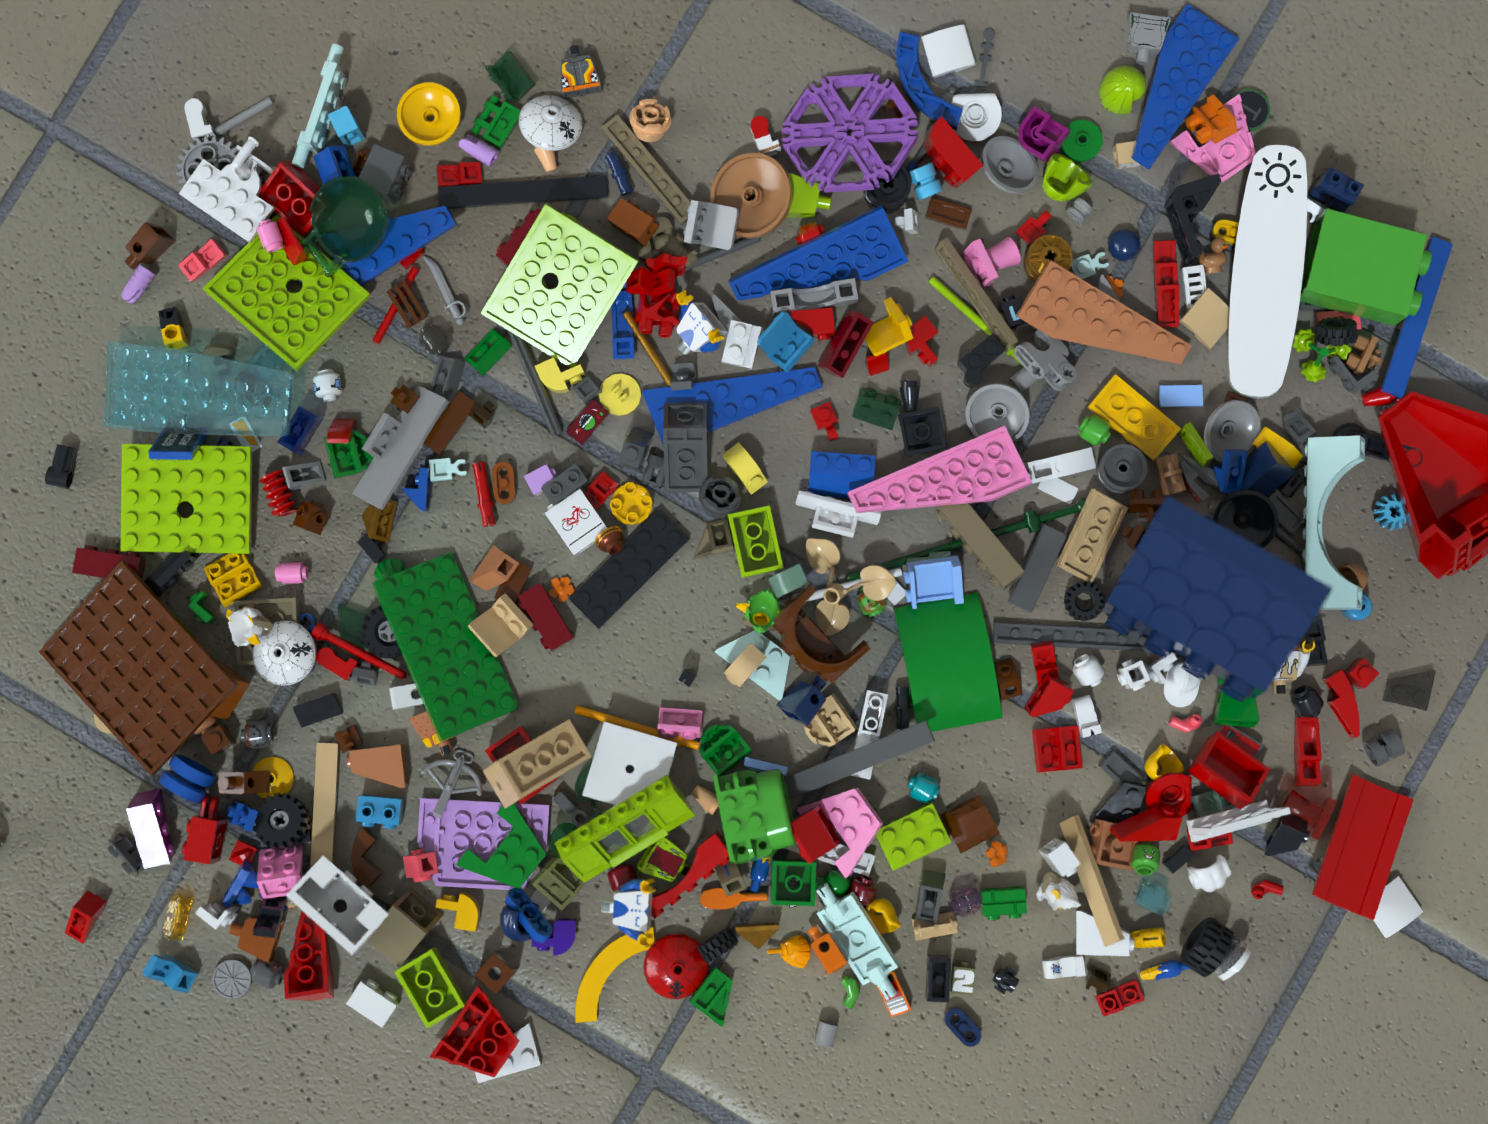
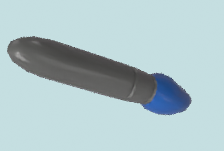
[906,145,927,172]

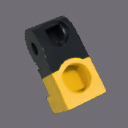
[159,306,189,351]

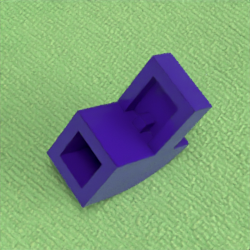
[532,918,577,956]

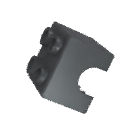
[357,144,412,205]

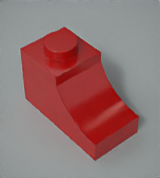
[790,307,835,341]
[65,891,106,944]

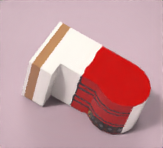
[750,116,781,157]

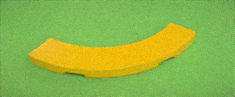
[575,926,655,1023]

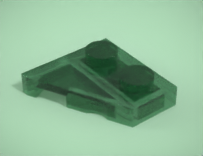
[338,604,367,659]

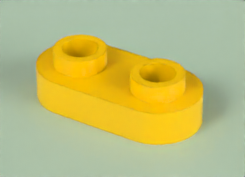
[1211,220,1239,245]

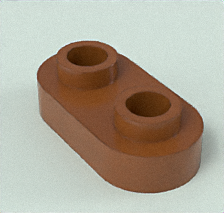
[492,462,516,505]

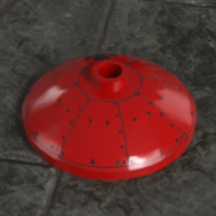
[644,933,708,999]

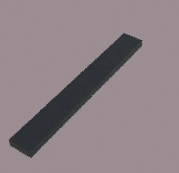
[438,176,608,209]

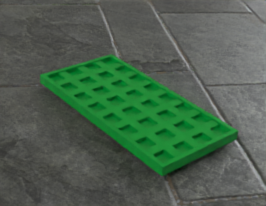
[372,552,519,742]

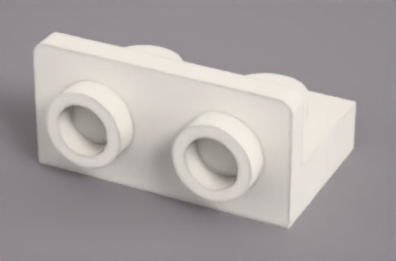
[195,902,239,930]

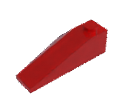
[284,911,334,1001]

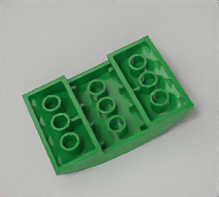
[893,592,1002,732]

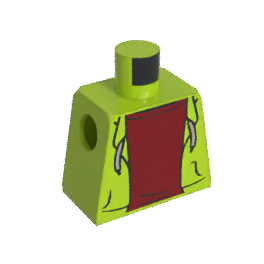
[636,837,692,882]

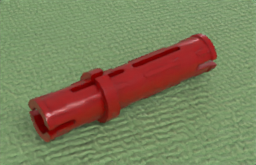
[472,462,496,527]

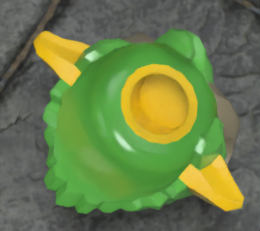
[736,589,781,633]

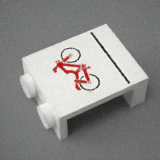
[545,489,607,557]

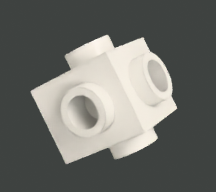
[1117,658,1150,691]

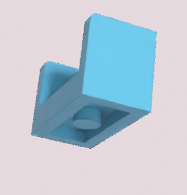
[327,106,365,148]

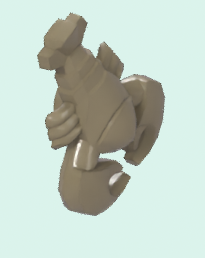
[636,217,698,268]

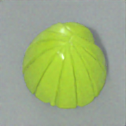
[1099,65,1146,115]
[1043,153,1093,202]

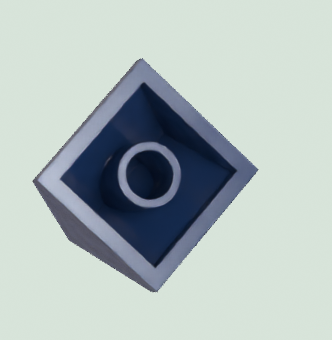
[1242,441,1296,497]

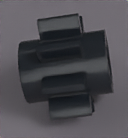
[992,966,1019,994]

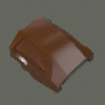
[940,795,1000,853]

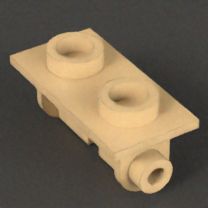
[911,911,958,941]

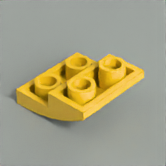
[203,553,262,608]

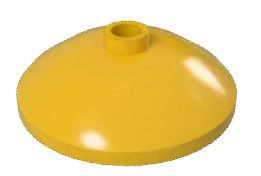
[397,82,461,146]

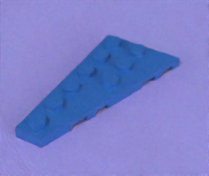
[320,206,458,287]

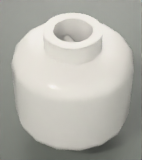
[1072,654,1105,687]

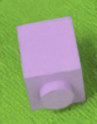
[524,464,558,497]

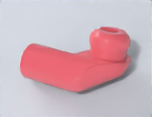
[1169,714,1202,733]

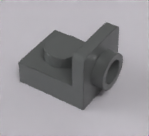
[670,361,697,391]

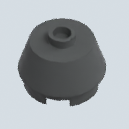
[699,476,741,519]

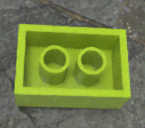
[728,505,784,579]
[876,802,952,871]
[394,946,467,1028]

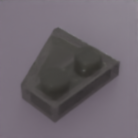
[1383,670,1436,711]

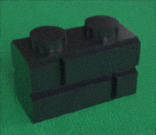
[925,954,951,1003]

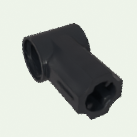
[45,444,77,489]

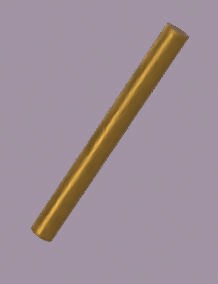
[623,311,673,387]

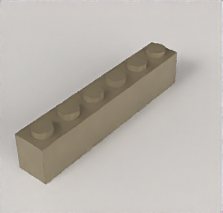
[933,503,1025,591]

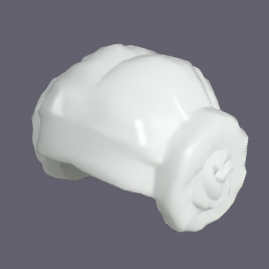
[1187,854,1231,892]

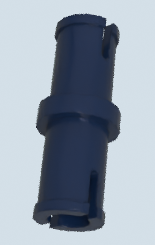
[605,151,634,196]

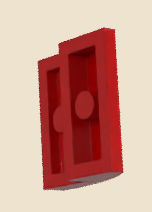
[1032,725,1083,773]

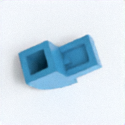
[142,954,198,993]

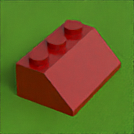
[258,161,338,237]

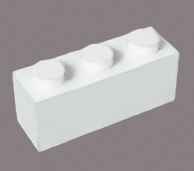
[1038,838,1080,877]

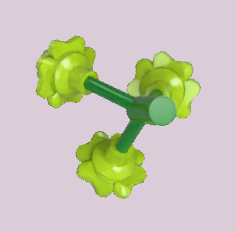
[1292,328,1352,383]

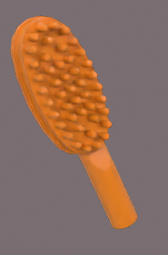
[700,888,767,909]

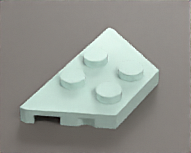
[715,630,790,701]

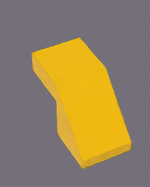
[1252,427,1303,469]

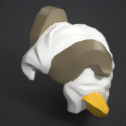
[226,603,273,647]
[1037,872,1081,911]

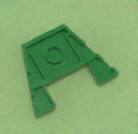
[456,803,547,889]

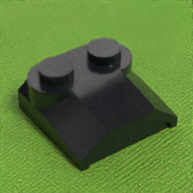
[897,406,948,457]

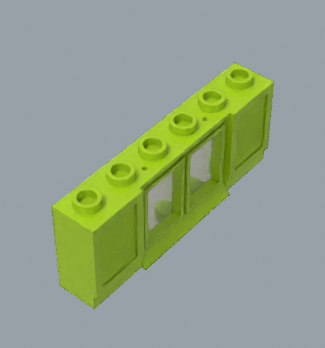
[555,775,695,883]

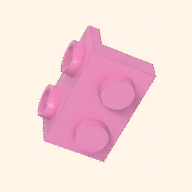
[657,707,703,740]

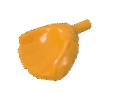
[767,935,811,968]

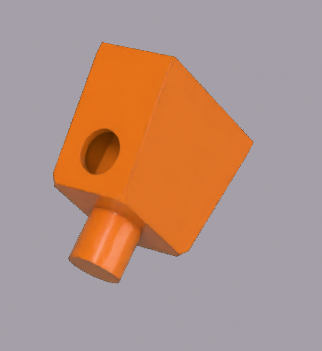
[807,925,848,975]

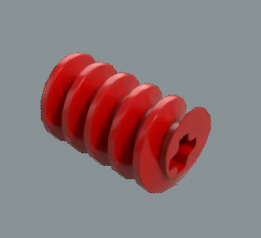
[260,470,298,517]

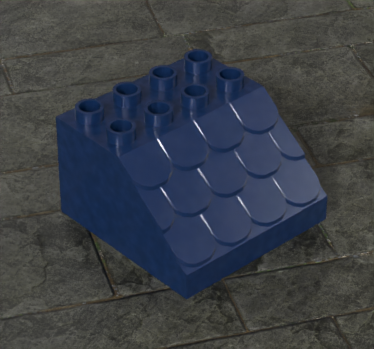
[1102,496,1333,703]

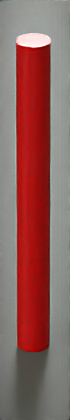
[372,266,420,345]

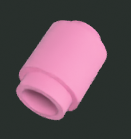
[256,219,284,253]
[275,562,309,584]

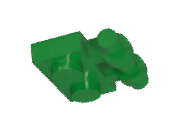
[471,95,521,149]

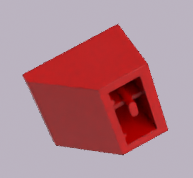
[790,804,841,864]

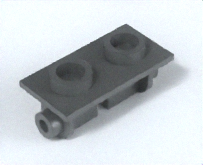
[107,833,144,877]

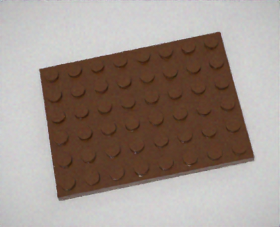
[39,561,239,776]

